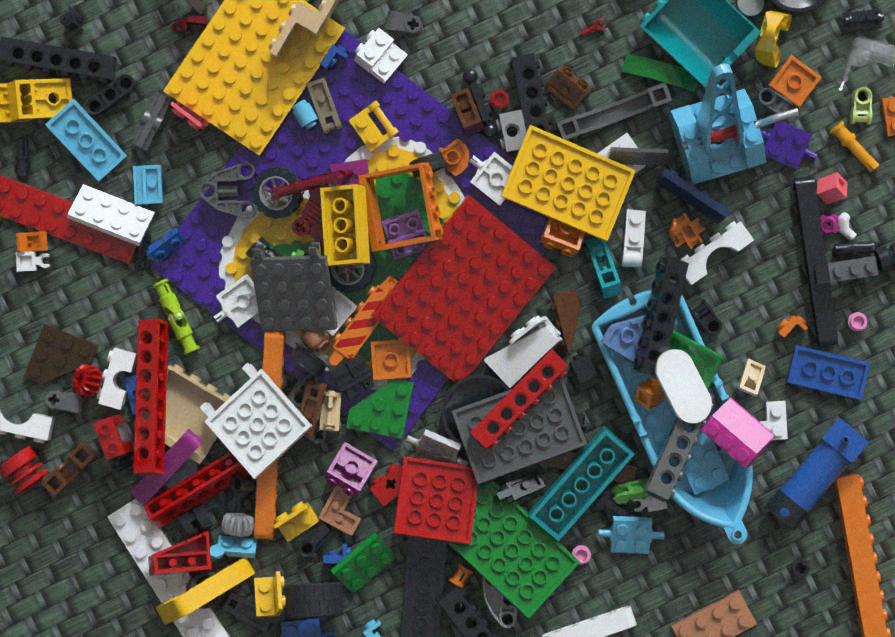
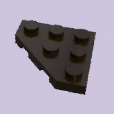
[23,324,99,384]

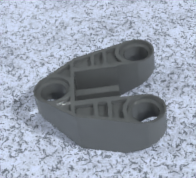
[199,162,256,219]

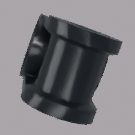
[689,299,722,335]

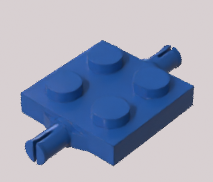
[281,617,335,637]

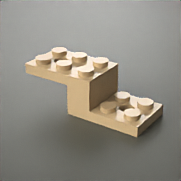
[268,0,340,60]

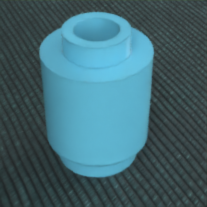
[292,100,318,130]

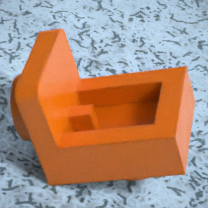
[16,231,48,252]
[776,315,808,338]

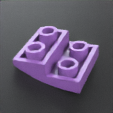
[382,209,429,260]

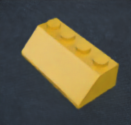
[320,184,370,266]

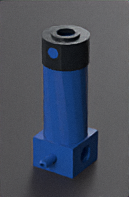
[764,418,870,531]

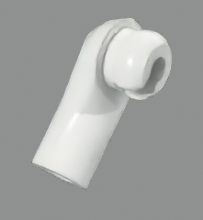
[837,212,857,241]

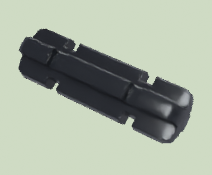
[134,232,151,270]

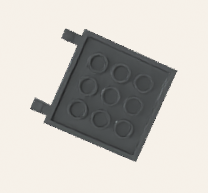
[250,242,338,331]

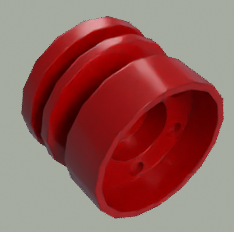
[0,446,49,496]

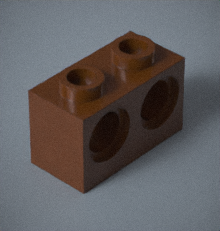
[451,88,485,136]

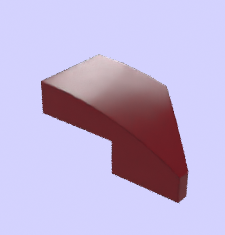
[172,16,209,32]

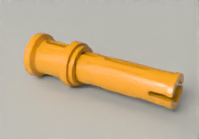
[830,121,879,173]

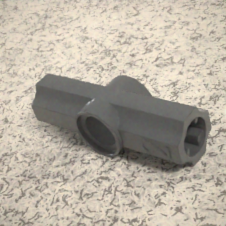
[132,92,173,151]

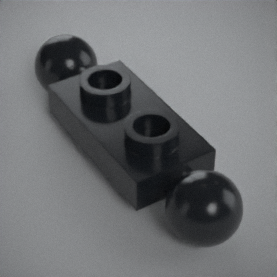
[463,69,498,138]

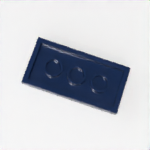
[655,168,731,224]

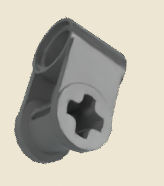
[385,10,423,35]
[755,88,794,115]
[45,391,84,413]

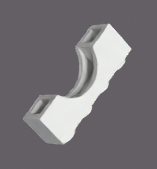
[680,221,754,285]
[0,410,56,443]

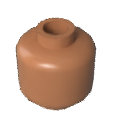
[301,330,330,353]

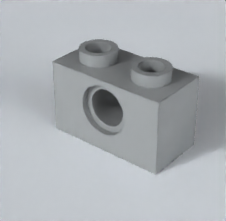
[496,110,526,153]

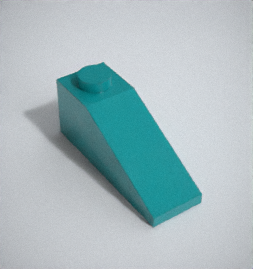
[585,237,622,299]

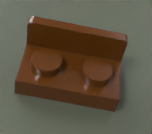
[544,65,591,110]

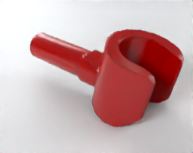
[581,17,608,36]

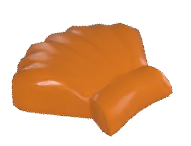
[439,139,470,176]

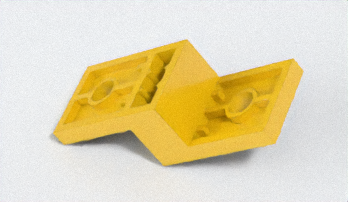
[0,78,72,123]

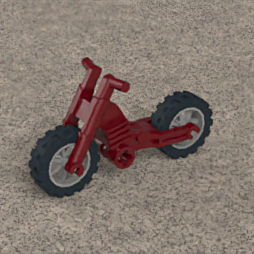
[251,166,376,293]

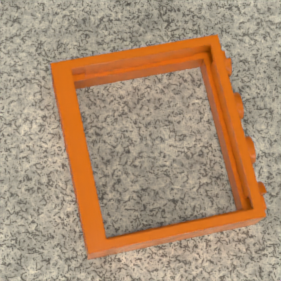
[358,162,443,252]

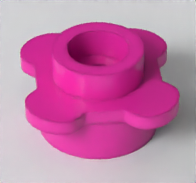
[820,214,840,234]

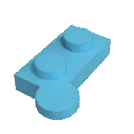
[210,536,257,559]

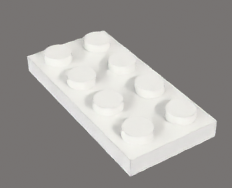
[67,184,155,246]

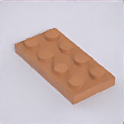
[671,590,757,637]

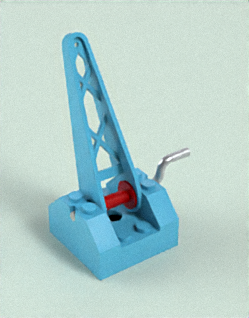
[668,64,799,185]

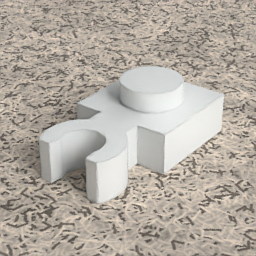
[16,251,51,272]
[632,496,667,512]

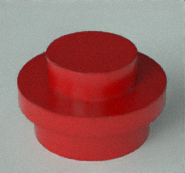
[490,90,509,109]

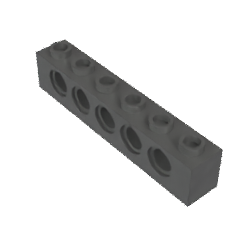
[643,393,714,502]

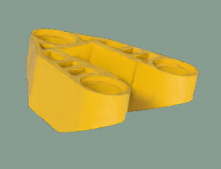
[755,11,792,68]

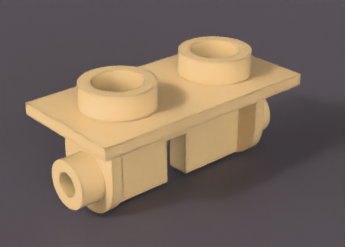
[320,391,341,431]

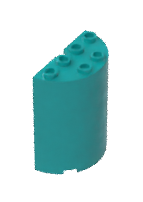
[640,0,761,88]

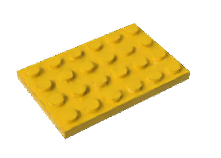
[500,125,636,242]

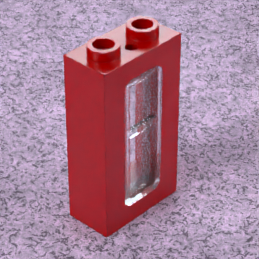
[93,414,134,460]

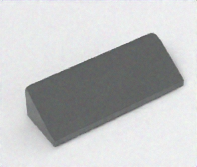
[609,147,668,166]

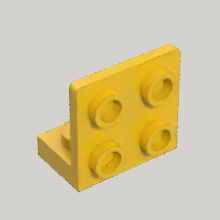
[273,501,320,542]
[253,571,286,618]

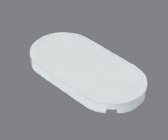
[655,349,712,423]

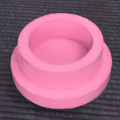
[848,312,867,331]
[572,545,591,565]

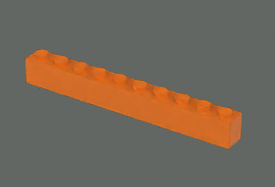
[834,473,891,637]

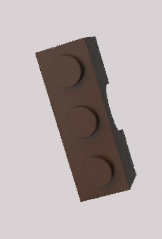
[41,441,99,497]

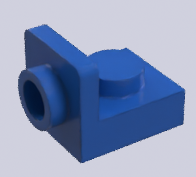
[320,45,349,70]
[323,543,351,563]

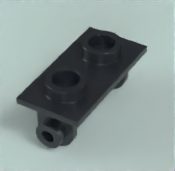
[59,6,84,30]
[842,9,884,32]

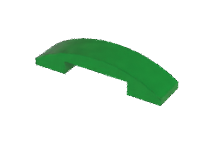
[621,54,698,93]

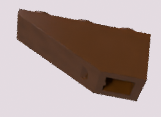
[550,289,580,351]

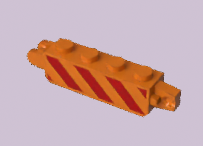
[329,276,398,366]

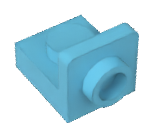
[363,619,381,637]

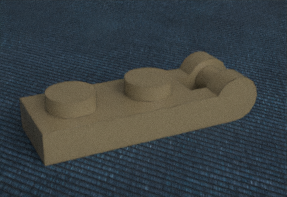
[307,77,343,135]

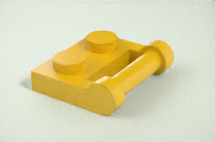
[349,100,399,152]

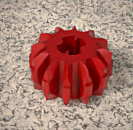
[71,364,103,397]

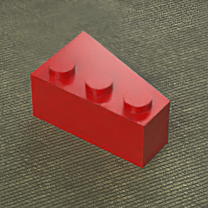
[148,531,212,576]

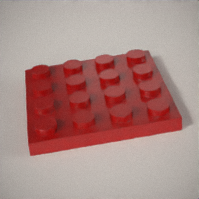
[393,456,478,545]

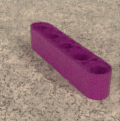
[129,429,203,505]

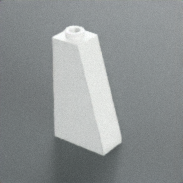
[484,325,562,388]

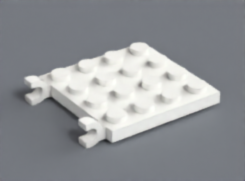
[200,363,313,479]

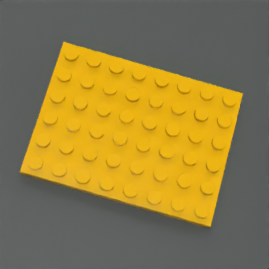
[163,0,345,156]

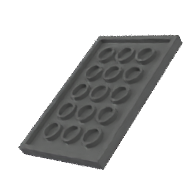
[451,375,587,484]

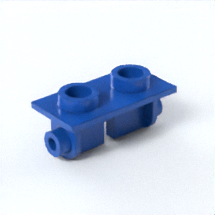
[146,228,187,265]

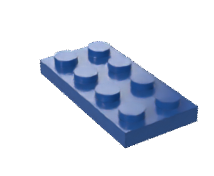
[786,345,871,400]

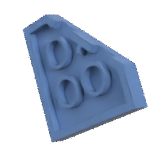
[600,313,678,362]

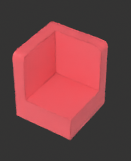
[817,172,848,204]

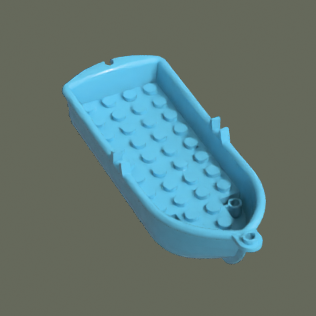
[592,290,753,544]

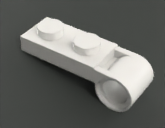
[622,209,646,268]

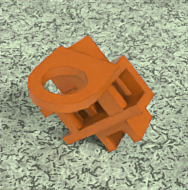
[668,213,706,249]

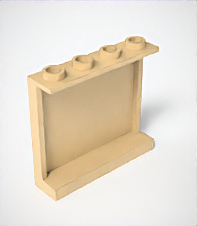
[148,364,231,464]

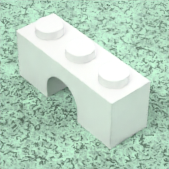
[97,348,137,410]

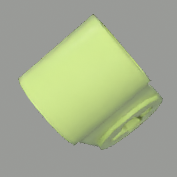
[850,87,872,124]

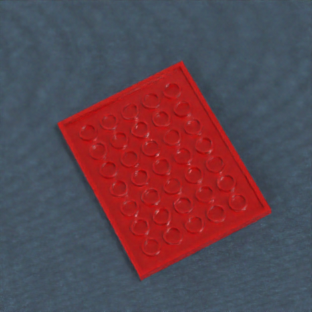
[371,195,556,383]

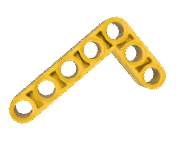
[156,557,255,624]

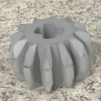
[221,512,255,537]

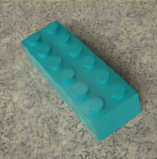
[529,426,635,541]

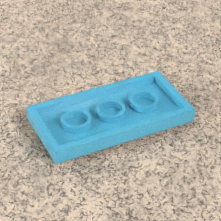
[45,98,127,182]

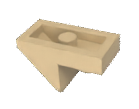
[736,359,766,397]

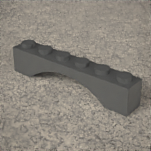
[556,83,672,141]

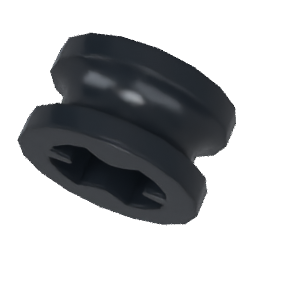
[791,559,810,577]

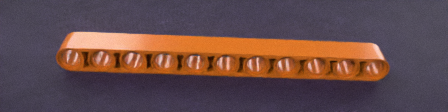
[254,331,285,540]

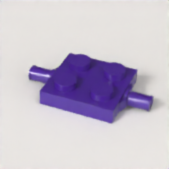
[760,121,818,170]

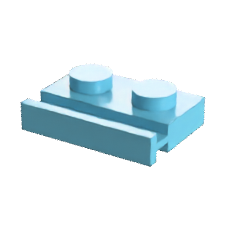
[133,165,163,205]

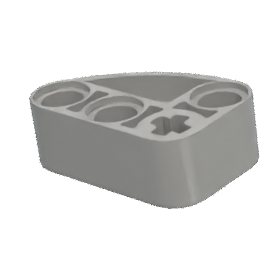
[482,577,517,628]

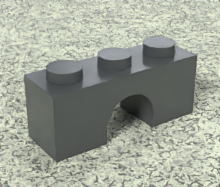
[815,256,878,284]

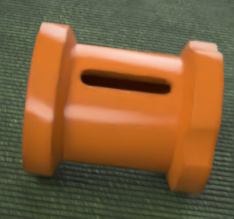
[449,563,473,588]

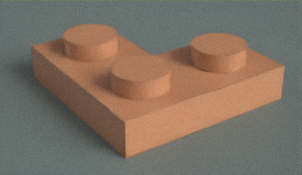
[318,485,361,536]

